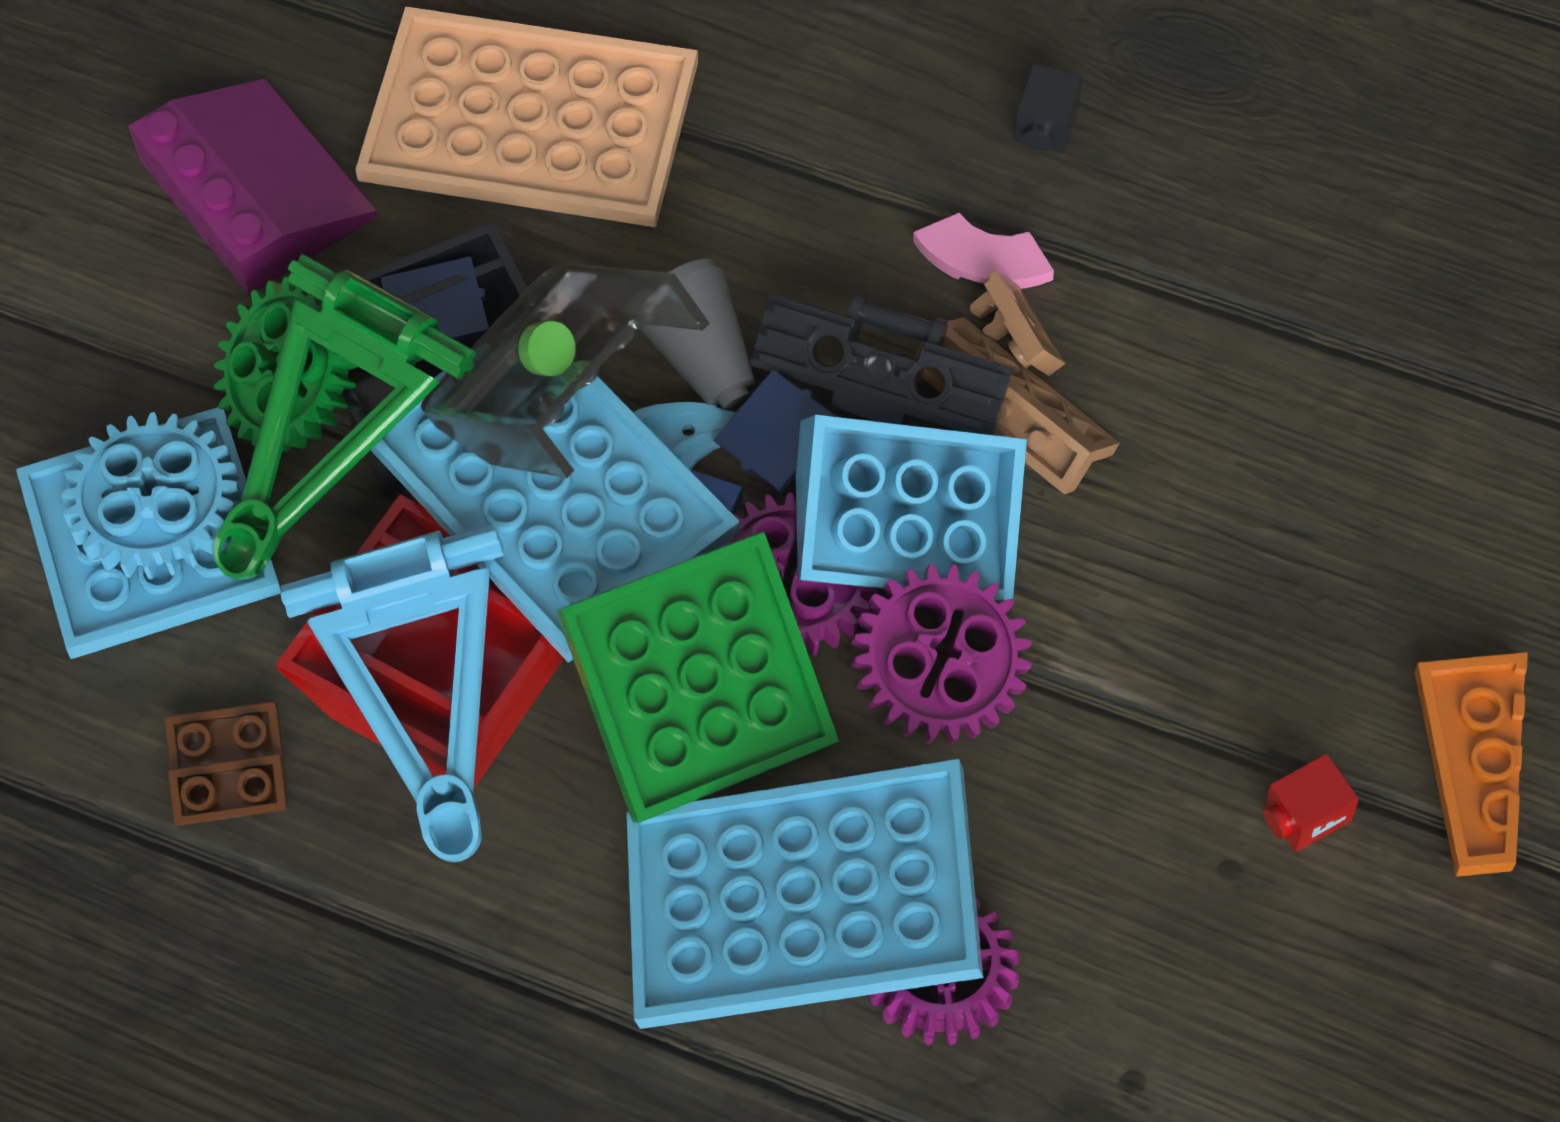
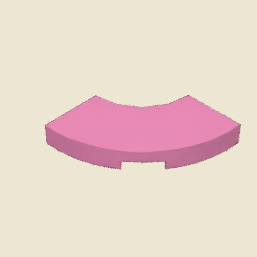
[913,213,1054,289]

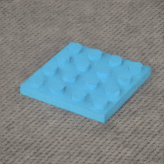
[16,407,281,659]

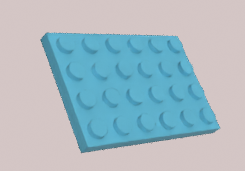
[371,308,740,663]
[627,759,983,1029]

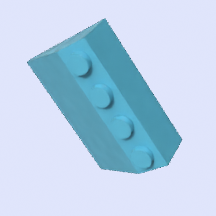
[796,415,1027,601]

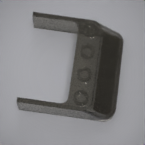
[421,264,710,478]

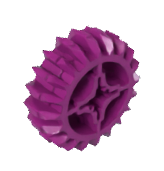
[870,898,1020,1047]

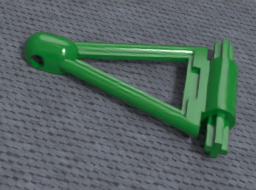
[213,254,476,580]

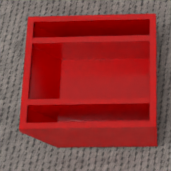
[276,494,564,789]

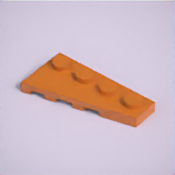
[1415,652,1528,877]

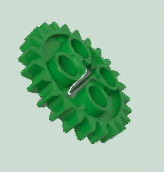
[214,277,358,452]

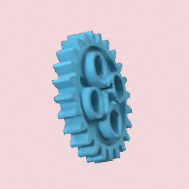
[61,412,241,579]

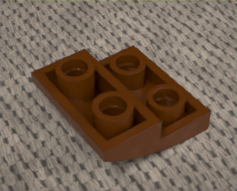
[164,701,288,827]

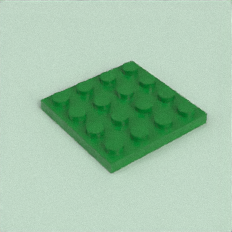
[556,532,839,823]

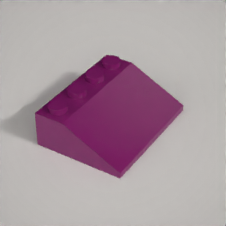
[128,79,377,296]

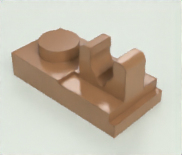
[970,269,1065,376]

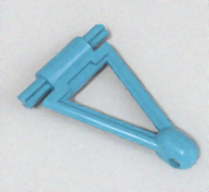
[280,524,504,862]

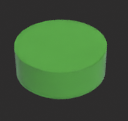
[518,321,576,376]

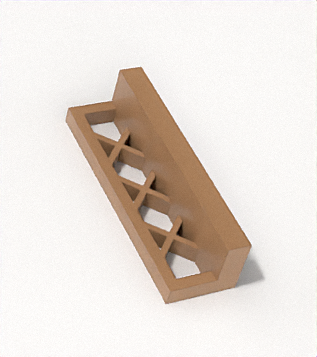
[914,317,1120,494]

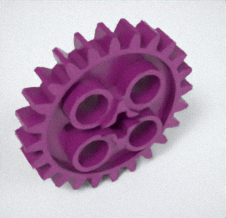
[722,493,878,656]
[851,564,1032,745]

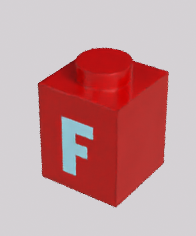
[1263,754,1359,853]

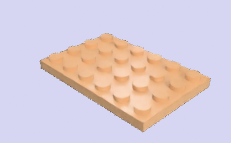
[355,7,698,227]

